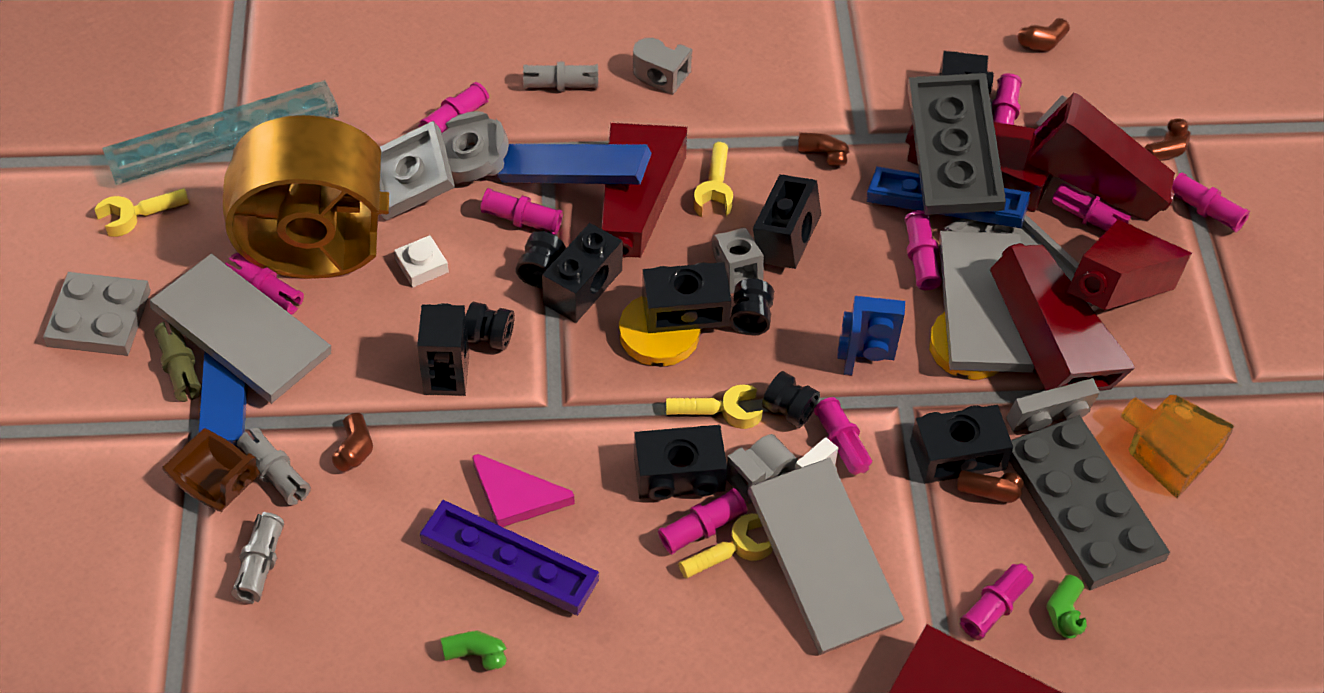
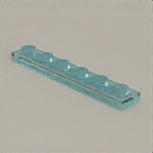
[102,80,339,185]

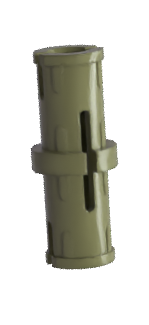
[154,322,202,402]

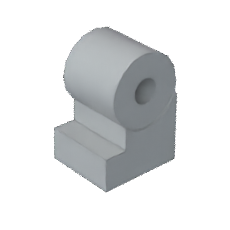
[633,38,692,95]
[712,228,764,294]
[726,434,798,504]

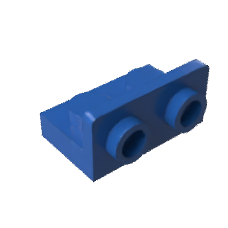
[837,296,905,375]

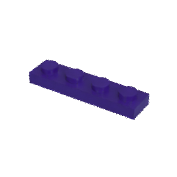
[420,500,599,616]

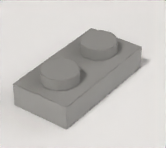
[1006,378,1100,432]

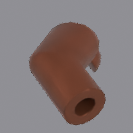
[1017,18,1070,52]
[1145,118,1191,161]
[798,132,850,167]
[332,413,373,472]
[957,470,1024,503]

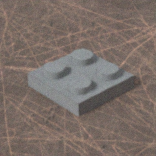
[380,121,455,221]
[43,272,151,356]

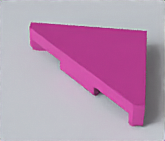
[472,454,575,527]

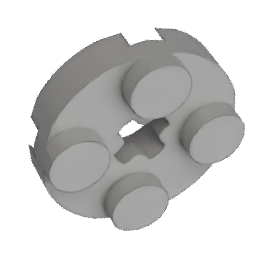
[442,111,509,184]

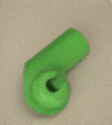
[1046,575,1087,639]
[441,631,507,670]

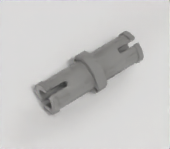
[523,62,598,91]
[237,428,311,505]
[232,512,284,604]

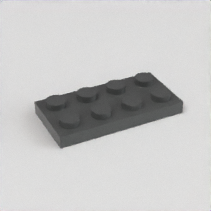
[908,73,1006,215]
[1009,415,1170,590]

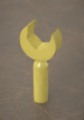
[694,142,733,217]
[94,188,189,237]
[666,385,763,429]
[679,514,773,579]

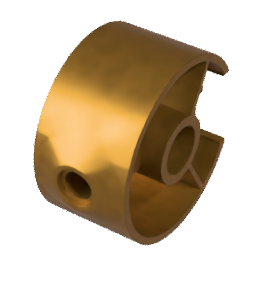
[223,115,389,279]

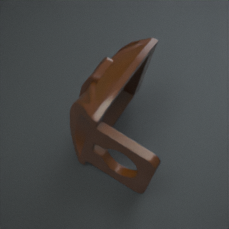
[162,428,260,512]

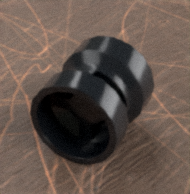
[515,231,566,288]
[730,278,775,336]
[466,301,515,350]
[762,371,820,428]

